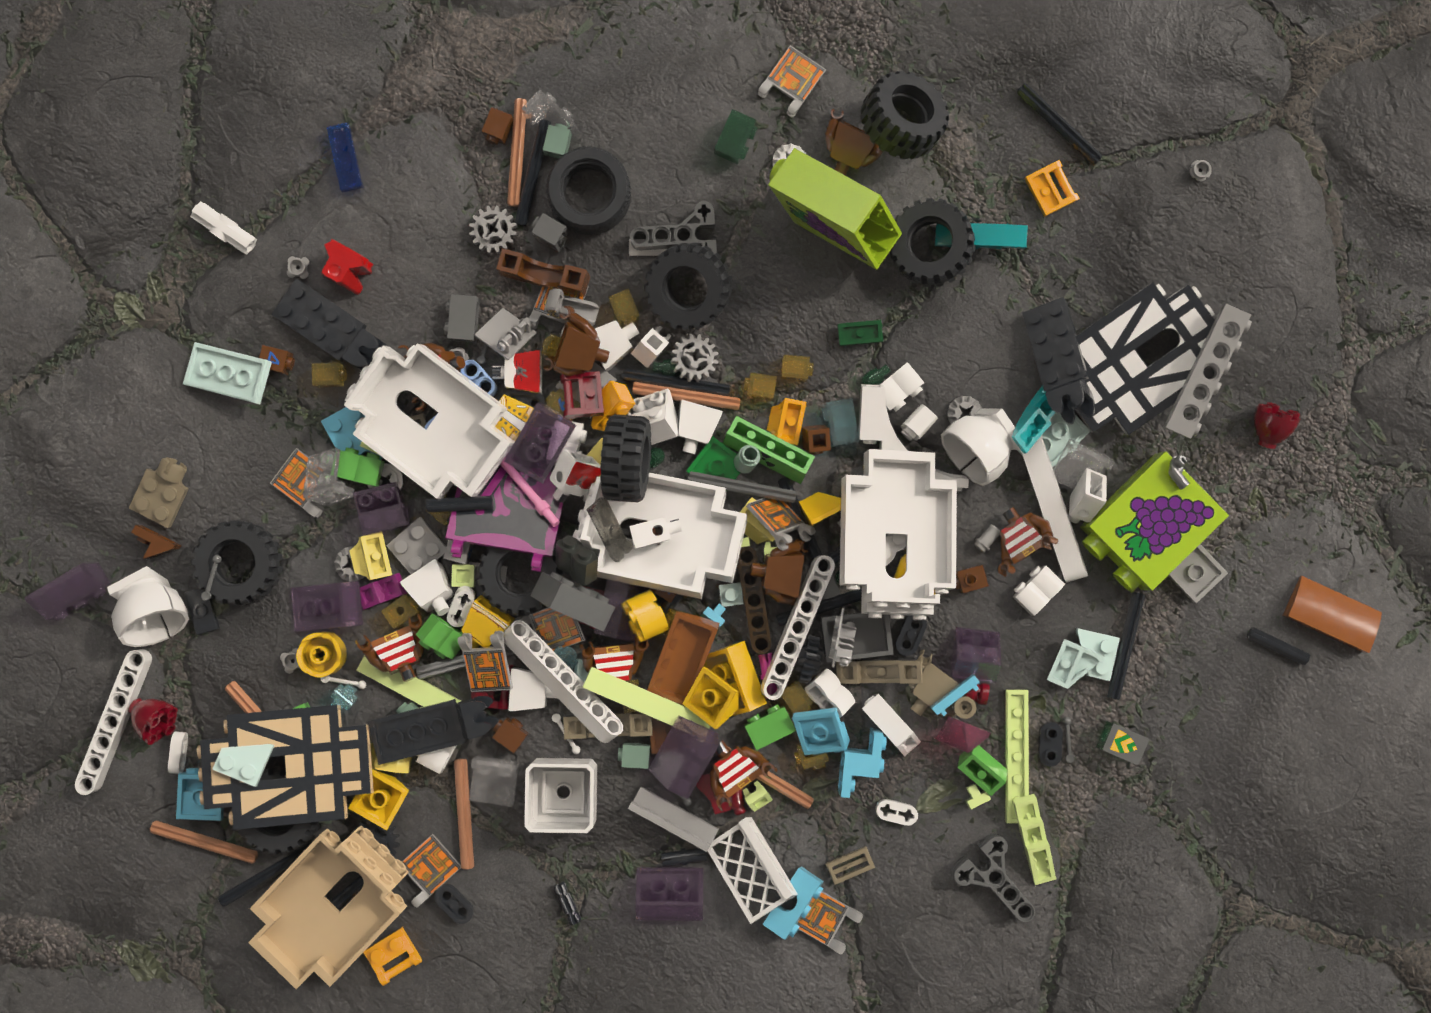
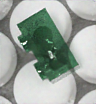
[714,109,758,164]

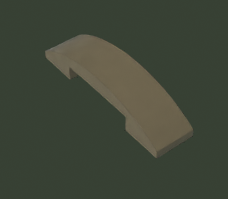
[836,660,923,684]
[563,713,653,739]

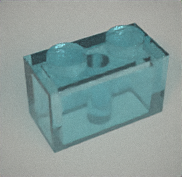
[822,398,859,447]

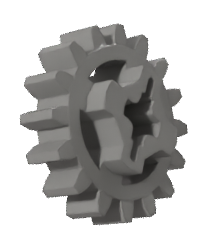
[469,206,518,254]
[670,334,718,382]

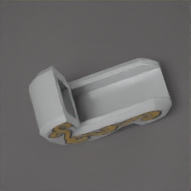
[544,289,599,326]

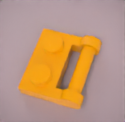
[1025,160,1080,217]
[363,927,422,986]

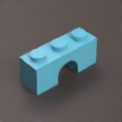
[763,866,824,940]

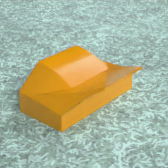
[767,398,807,446]

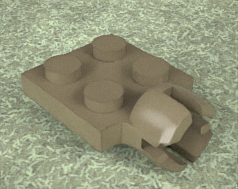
[129,457,189,528]

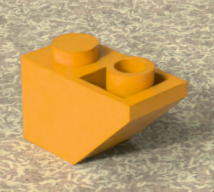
[591,380,635,431]

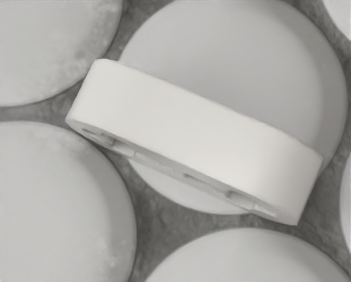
[447,586,475,627]
[168,731,188,774]
[876,799,918,825]

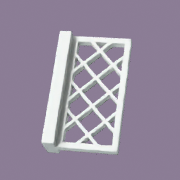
[707,817,798,924]

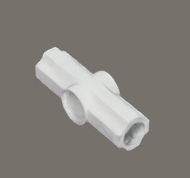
[190,202,257,255]

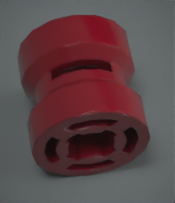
[963,683,990,706]

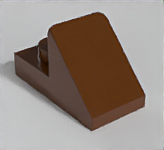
[131,525,181,559]

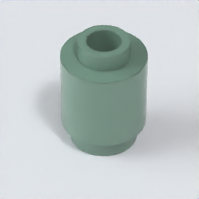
[734,445,760,473]

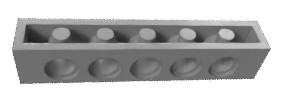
[1163,304,1252,439]

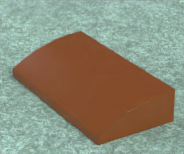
[1282,576,1382,653]
[647,612,720,706]

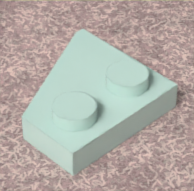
[1076,628,1120,681]
[1047,639,1105,689]
[212,744,275,787]

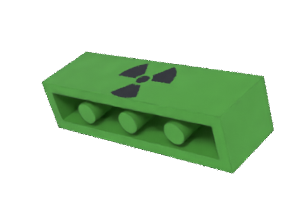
[723,416,815,484]

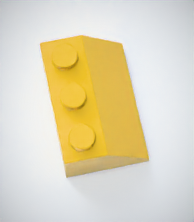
[704,641,767,716]

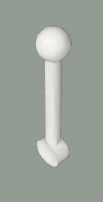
[321,675,366,689]
[552,713,580,754]

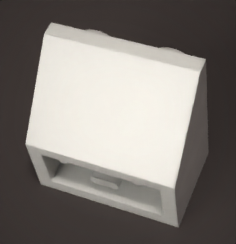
[628,389,679,445]

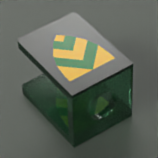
[1096,721,1149,765]

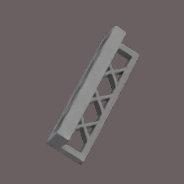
[628,786,719,852]

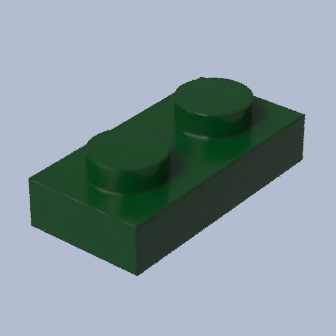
[837,320,884,347]

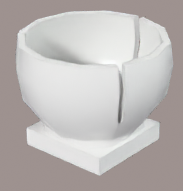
[941,409,1020,486]
[107,566,189,647]

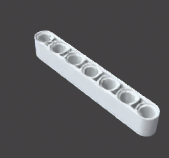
[1021,436,1088,583]
[761,555,835,700]
[504,620,623,743]
[75,649,152,795]

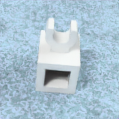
[631,326,671,368]

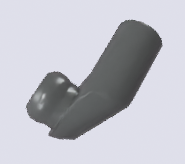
[1168,455,1190,490]

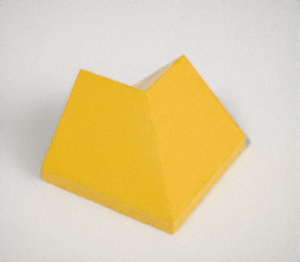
[799,492,841,526]
[683,667,739,729]
[348,769,409,830]

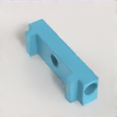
[930,674,980,716]

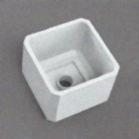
[525,758,597,833]

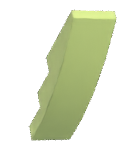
[1013,794,1056,885]

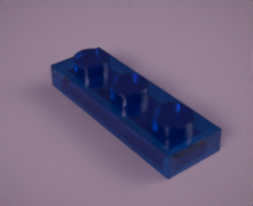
[327,122,364,193]

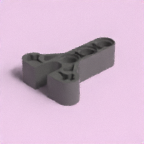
[630,201,717,254]
[951,833,1035,922]

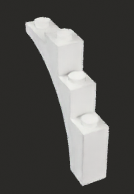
[858,384,969,491]

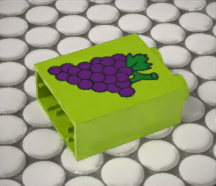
[768,148,902,270]
[1080,451,1229,592]

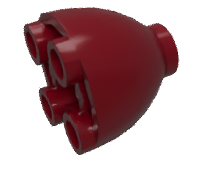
[1254,402,1301,449]
[128,698,178,745]

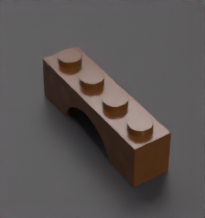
[496,248,590,297]

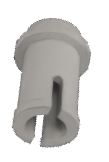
[974,524,1000,553]

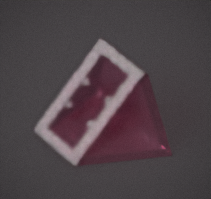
[935,717,990,753]

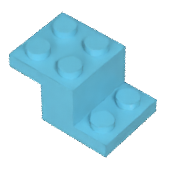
[838,728,886,798]

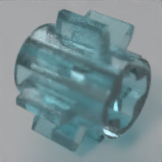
[554,645,578,670]
[330,683,358,711]

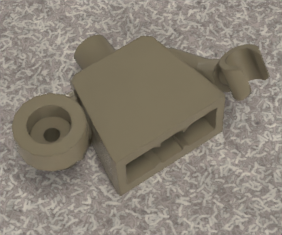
[909,649,976,719]

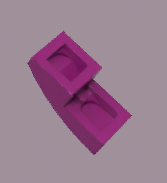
[356,573,407,610]

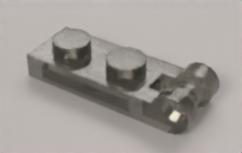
[586,497,633,562]

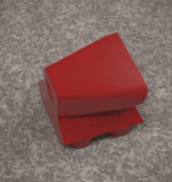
[322,239,374,295]

